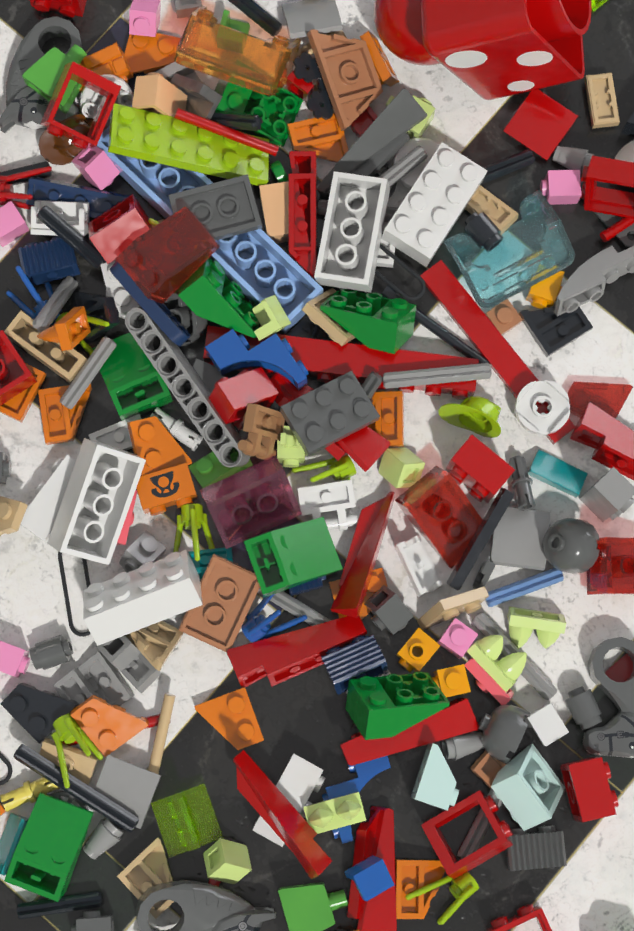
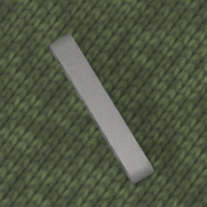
[125,308,251,467]

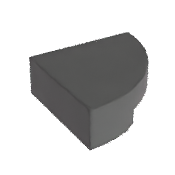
[472,560,496,589]

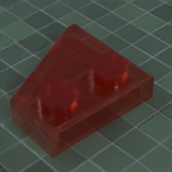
[567,382,633,419]

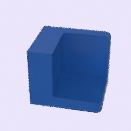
[344,855,395,901]

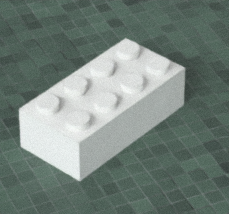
[381,142,487,267]
[314,171,390,293]
[47,438,146,565]
[83,550,203,646]

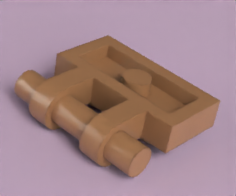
[238,403,285,460]

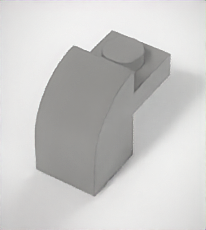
[96,635,162,694]

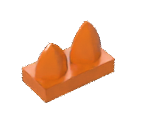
[360,31,399,87]
[37,306,91,351]

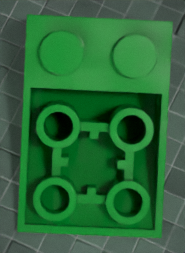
[214,60,303,147]
[178,256,259,338]
[320,288,416,354]
[92,333,173,421]
[244,517,343,598]
[345,672,450,740]
[4,792,94,902]

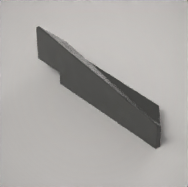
[316,88,427,197]

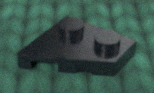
[71,292,120,342]
[519,307,593,357]
[0,683,78,744]

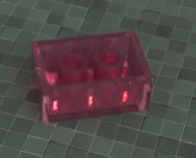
[199,456,302,549]

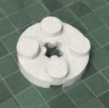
[514,380,570,436]

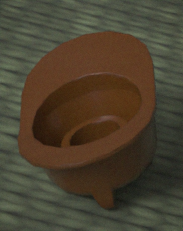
[39,114,94,165]

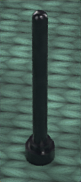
[381,285,490,364]

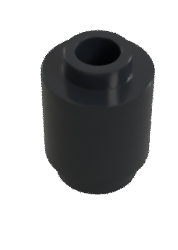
[464,212,504,252]

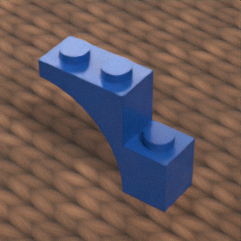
[205,329,309,391]
[322,756,391,844]

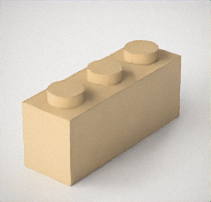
[4,311,87,384]

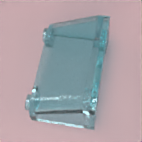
[444,190,575,308]

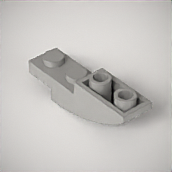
[554,246,634,316]

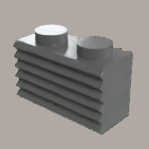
[505,825,567,871]

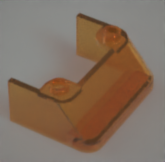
[174,5,301,95]

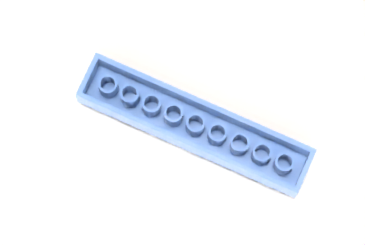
[97,105,323,334]

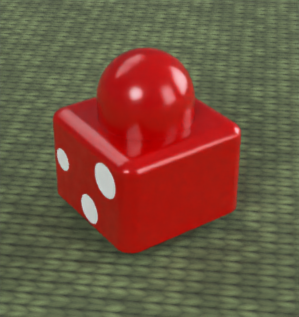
[373,0,592,100]

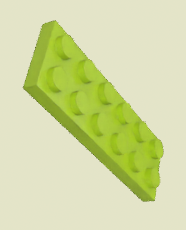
[108,103,269,186]

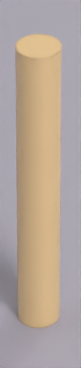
[148,693,176,774]

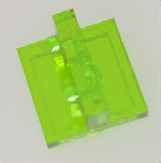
[151,783,223,858]

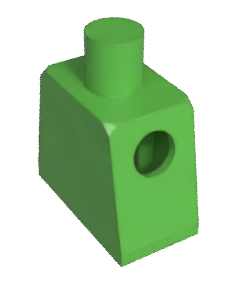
[22,44,87,114]
[278,882,348,931]

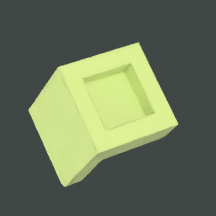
[252,295,291,341]
[378,447,425,488]
[203,838,252,884]

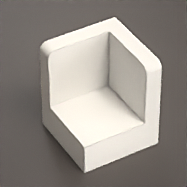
[524,703,569,746]

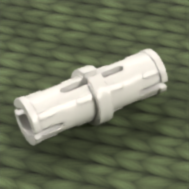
[150,407,203,451]

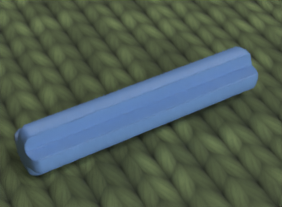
[485,568,564,607]

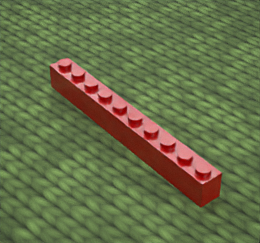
[203,326,479,400]

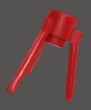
[0,166,52,210]

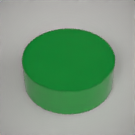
[270,160,289,183]

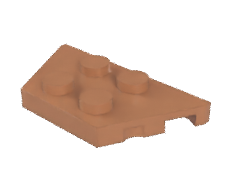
[307,29,383,131]

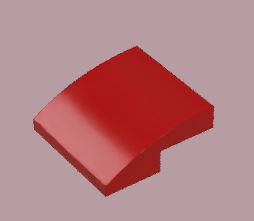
[504,89,579,161]

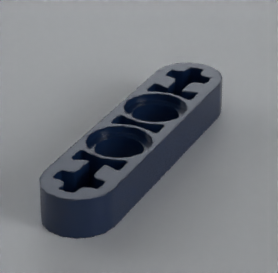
[110,259,191,346]

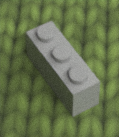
[580,467,634,522]

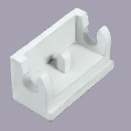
[30,200,90,237]
[395,535,443,598]

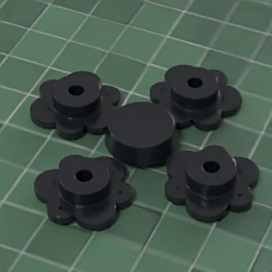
[293,52,333,120]

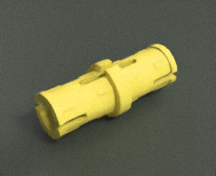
[0,777,60,812]

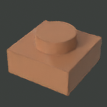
[485,298,523,336]
[470,750,506,788]

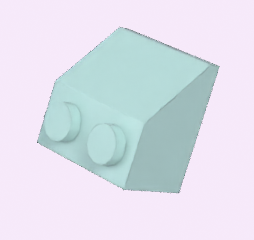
[410,743,459,811]
[491,744,565,831]

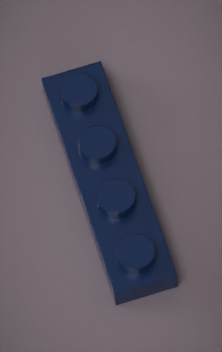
[26,176,136,218]

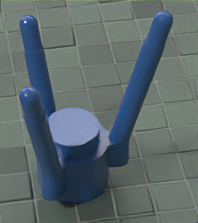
[6,266,62,327]
[241,594,307,642]

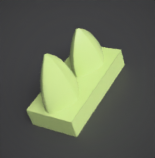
[507,606,566,649]
[467,635,527,692]
[303,792,366,834]

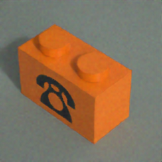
[136,463,198,516]

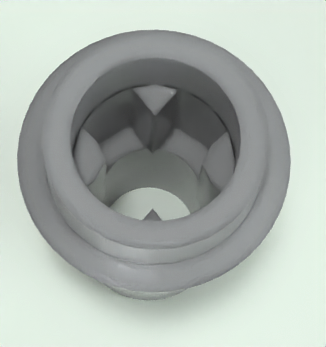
[553,146,595,175]
[441,732,484,761]
[83,818,125,860]

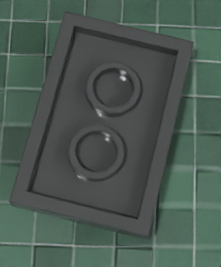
[168,174,262,249]
[280,371,380,457]

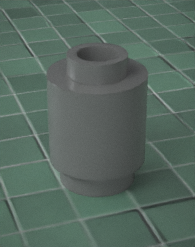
[29,635,74,670]
[565,686,602,730]

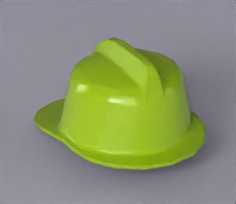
[438,396,501,438]

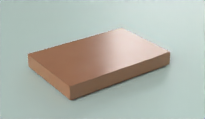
[178,554,260,652]

